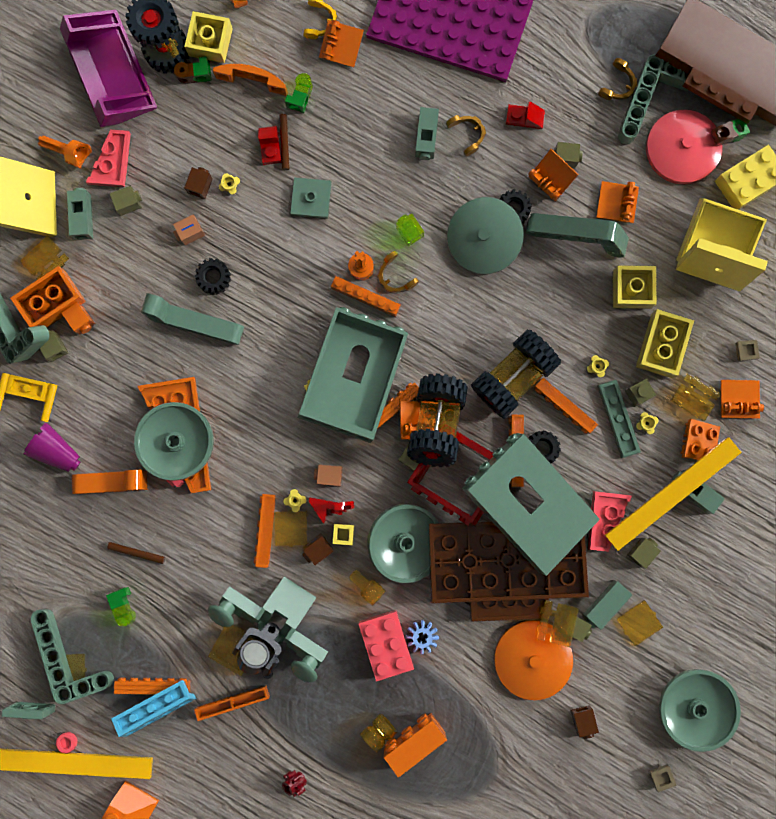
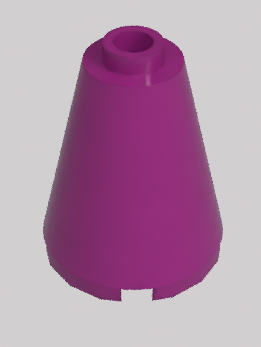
[23,422,81,472]

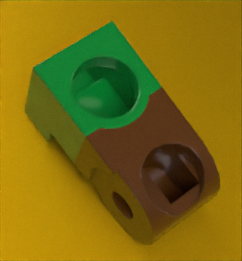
[174,56,212,84]
[711,119,750,146]

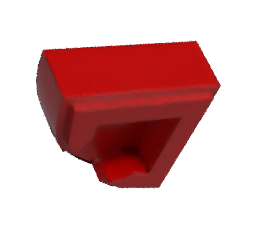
[333,501,355,511]

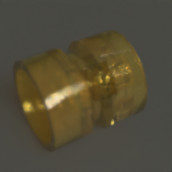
[360,713,397,753]

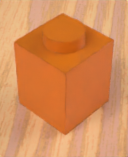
[62,302,95,334]

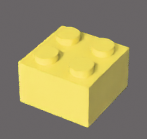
[184,11,233,63]
[613,266,657,309]

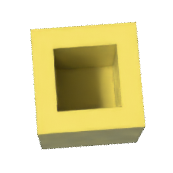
[333,524,355,545]

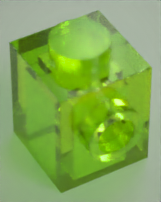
[396,213,424,247]

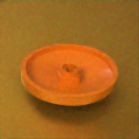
[494,620,573,700]

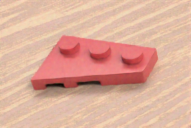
[86,129,131,188]
[588,491,632,552]

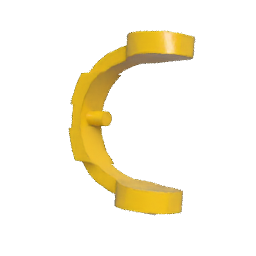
[303,0,337,39]

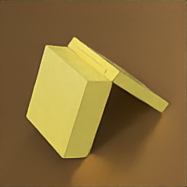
[0,157,57,237]
[676,198,768,291]

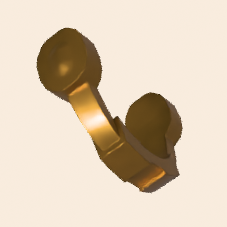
[598,58,637,100]
[446,115,486,156]
[378,251,419,293]

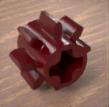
[282,770,307,797]

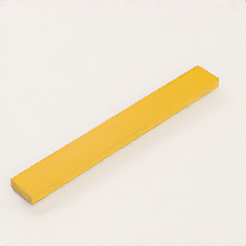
[605,437,742,551]
[0,748,153,779]

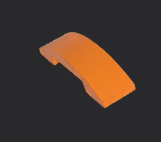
[213,64,288,96]

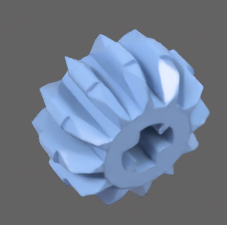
[406,620,439,654]

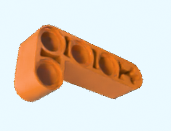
[72,470,148,494]

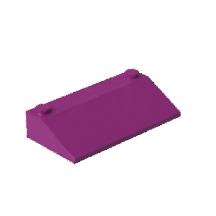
[60,10,157,127]

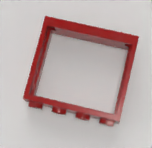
[407,424,493,525]

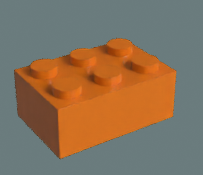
[10,266,86,327]
[384,713,447,778]

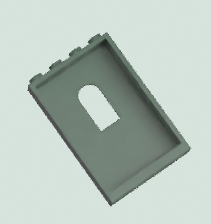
[297,307,408,443]
[462,433,600,576]

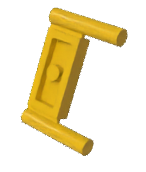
[0,373,58,422]

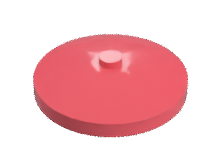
[646,110,722,185]

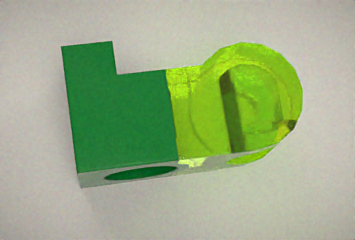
[285,73,313,113]
[106,587,136,626]

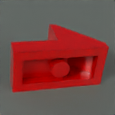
[506,102,545,129]
[258,126,282,165]
[309,497,347,524]

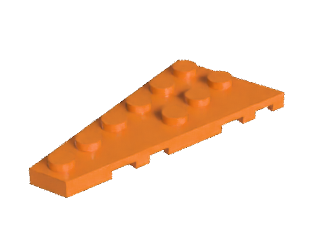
[137,377,212,493]

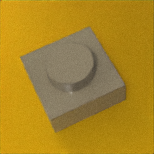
[736,340,760,361]
[649,764,677,792]

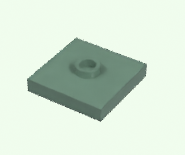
[290,177,332,219]
[2,702,56,719]

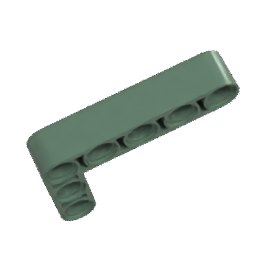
[618,54,688,145]
[526,213,629,258]
[0,293,49,364]
[141,293,244,345]
[31,609,114,704]

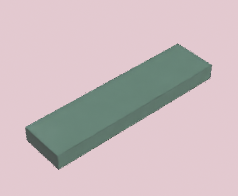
[597,379,641,458]

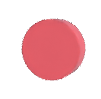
[56,732,77,753]

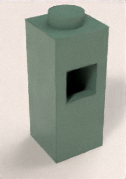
[415,107,439,160]
[67,188,93,240]
[672,470,725,514]
[583,580,632,630]

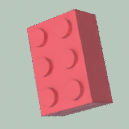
[359,610,414,682]

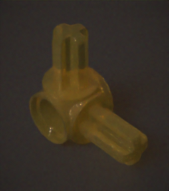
[349,570,386,606]

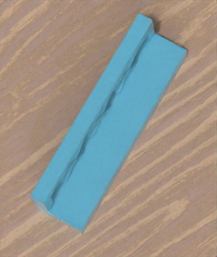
[111,680,196,737]

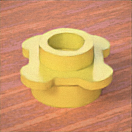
[219,173,240,195]
[587,355,609,377]
[636,412,659,434]
[283,489,307,512]

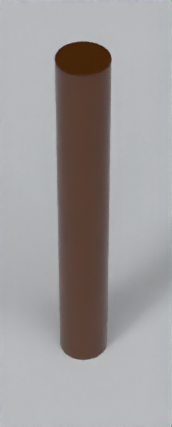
[279,114,290,170]
[107,542,165,564]

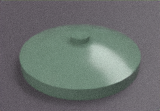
[447,197,524,274]
[134,402,214,481]
[367,504,439,583]
[659,669,741,752]

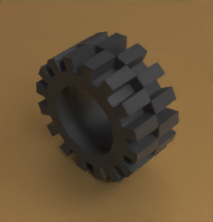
[499,189,532,224]
[195,258,231,295]
[528,431,561,464]

